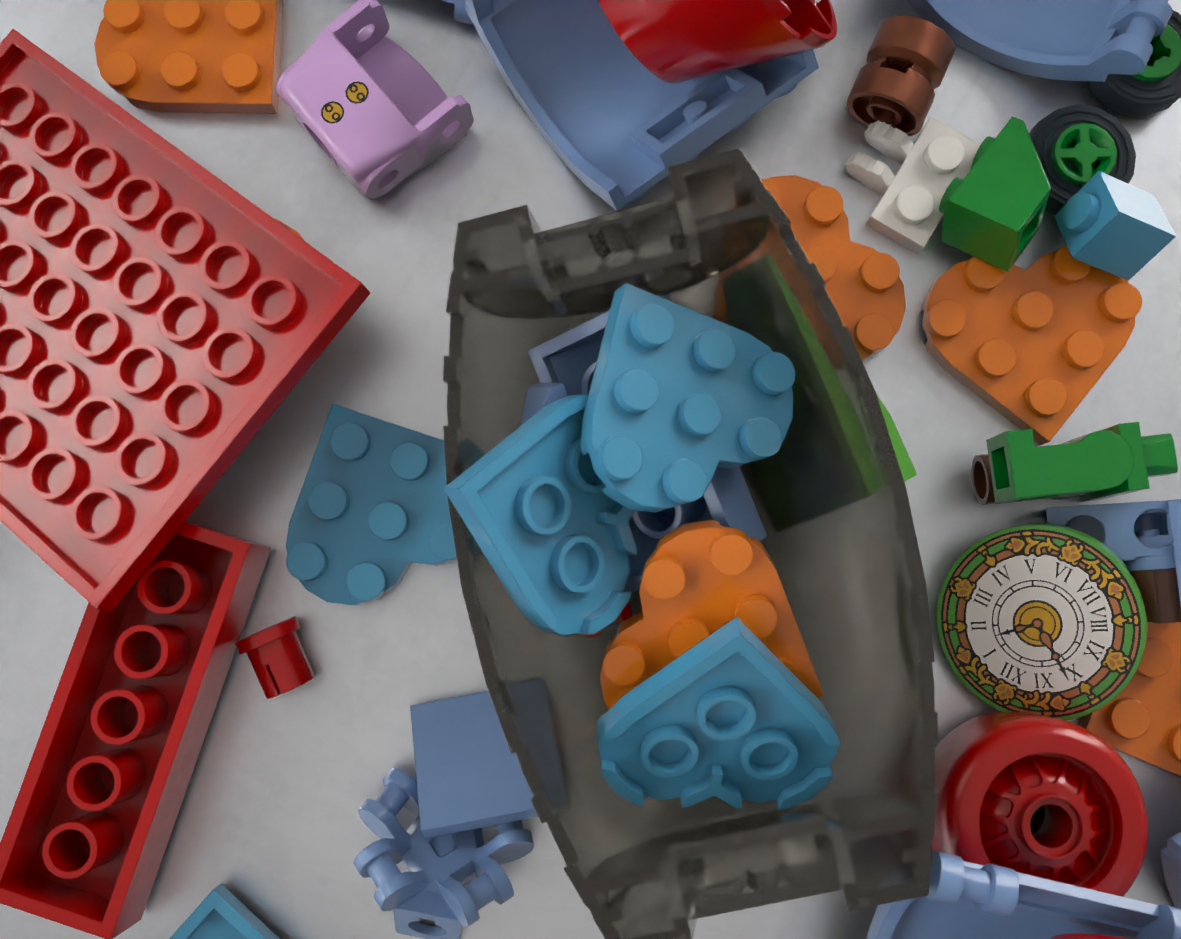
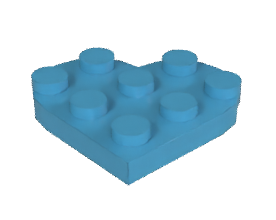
[581,283,795,513]
[443,394,637,636]
[286,403,478,605]
[596,617,840,810]

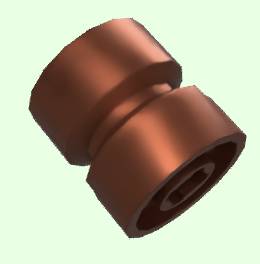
[846,15,955,136]

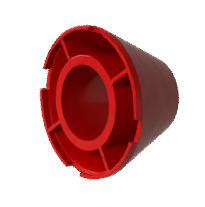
[598,0,837,84]

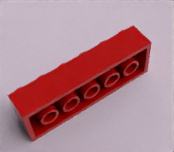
[0,521,271,939]

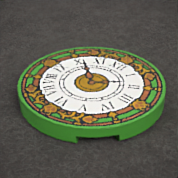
[937,523,1148,720]

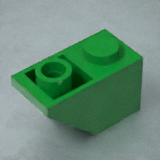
[939,116,1051,272]

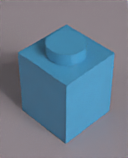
[1054,171,1176,281]

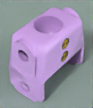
[276,0,474,199]

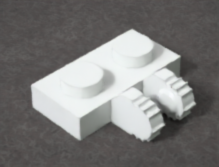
[845,116,981,255]

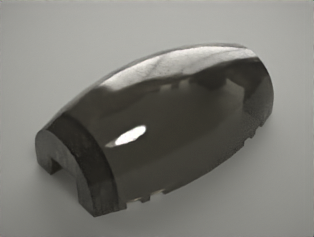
[443,148,938,939]

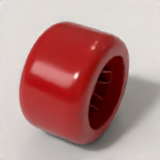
[916,711,1148,897]

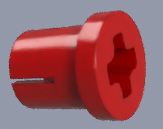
[235,616,315,699]

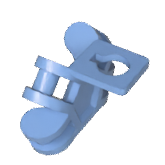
[353,768,535,939]

